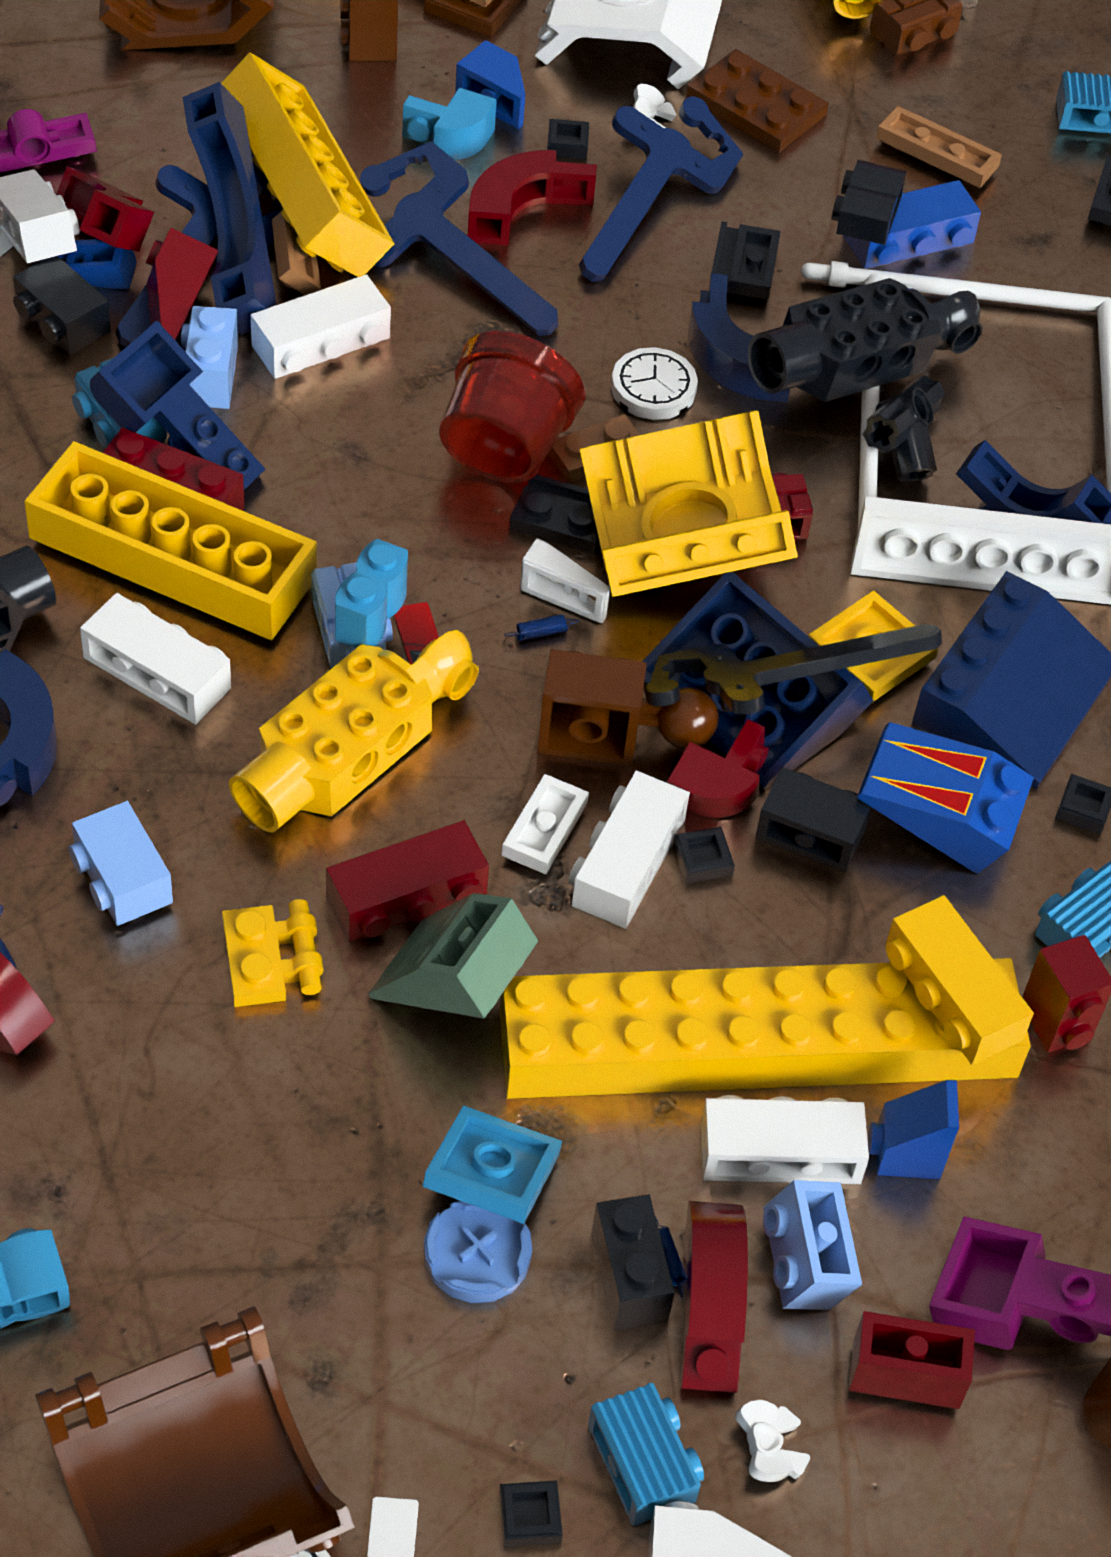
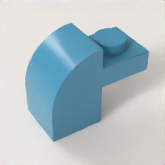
[402,88,497,160]

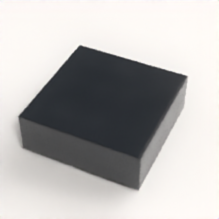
[547,119,589,160]
[1055,774,1111,835]
[673,827,735,884]
[499,1480,563,1547]

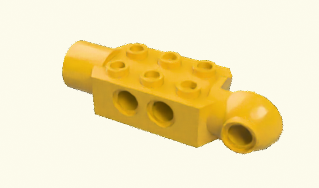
[229,630,479,832]

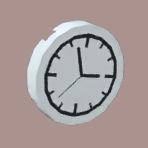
[611,347,698,420]

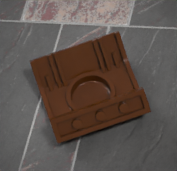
[99,0,274,50]

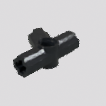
[862,375,946,483]

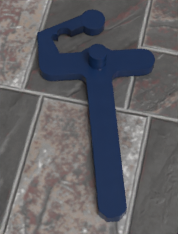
[578,96,743,282]
[360,141,558,336]
[115,154,283,347]

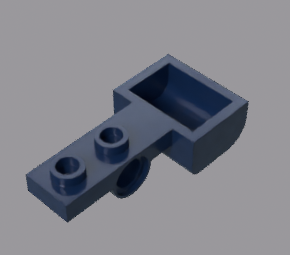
[90,321,266,490]

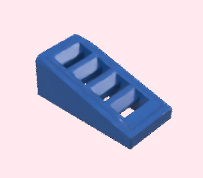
[43,239,137,289]

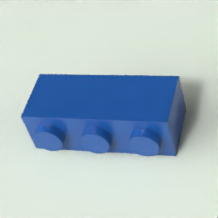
[843,180,981,269]

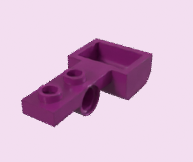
[0,109,97,173]
[929,1216,1111,1350]

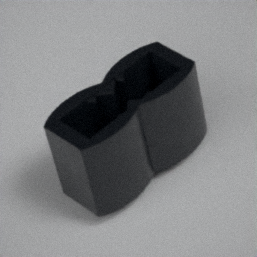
[831,160,907,245]

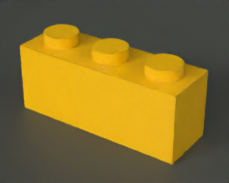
[885,895,1034,1065]

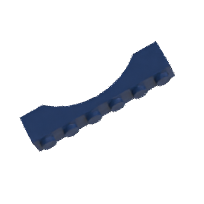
[182,82,277,335]

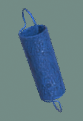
[504,614,579,641]
[656,1218,687,1298]

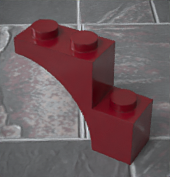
[56,166,154,252]

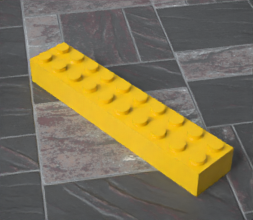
[499,958,1031,1099]

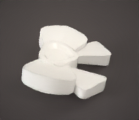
[633,83,676,128]
[735,1400,810,1482]

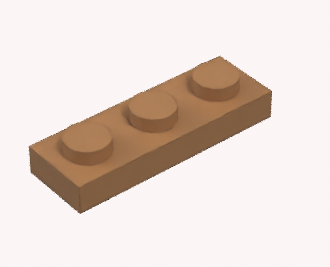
[876,106,1002,188]

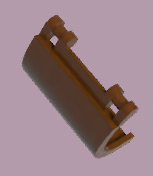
[35,1306,355,1557]

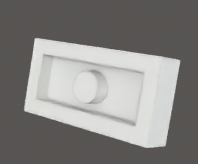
[502,774,589,874]

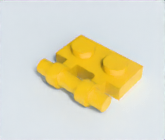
[222,899,324,1007]

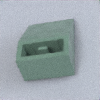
[368,893,538,1019]

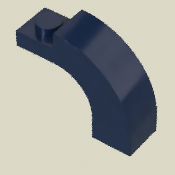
[688,273,790,403]
[956,440,1111,525]
[0,649,57,806]

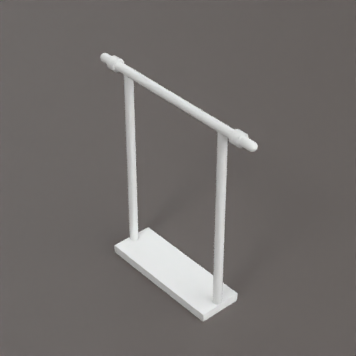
[801,261,1111,605]

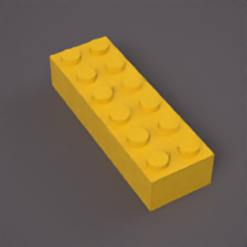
[221,52,395,277]
[24,441,317,641]

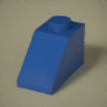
[455,40,525,129]
[868,1080,959,1180]

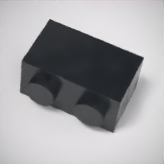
[13,256,111,355]
[755,767,871,872]
[591,1194,675,1331]

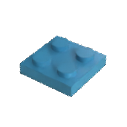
[423,1105,562,1224]

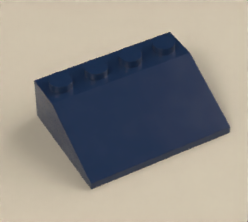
[912,571,1111,789]
[642,572,874,791]

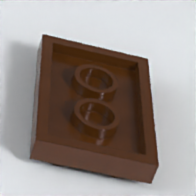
[686,49,829,153]

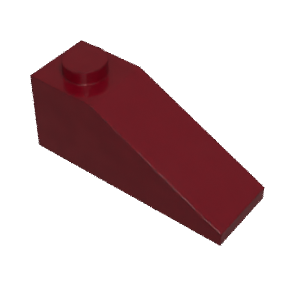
[146,228,218,342]

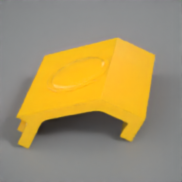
[579,410,798,597]

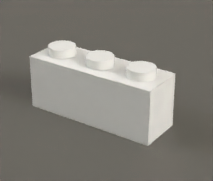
[0,169,80,263]
[251,274,391,379]
[80,593,231,725]
[568,771,690,929]
[700,1095,869,1184]

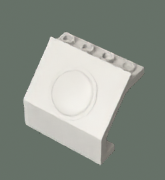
[535,0,722,89]

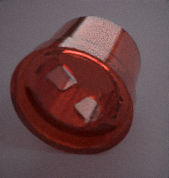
[439,331,586,483]

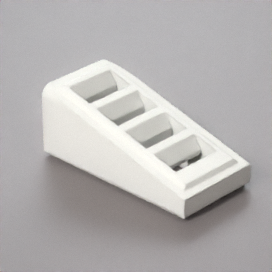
[520,538,610,623]

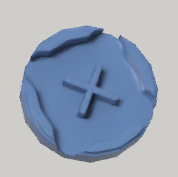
[423,1200,532,1303]

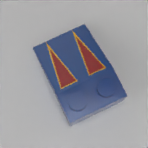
[857,722,1034,874]

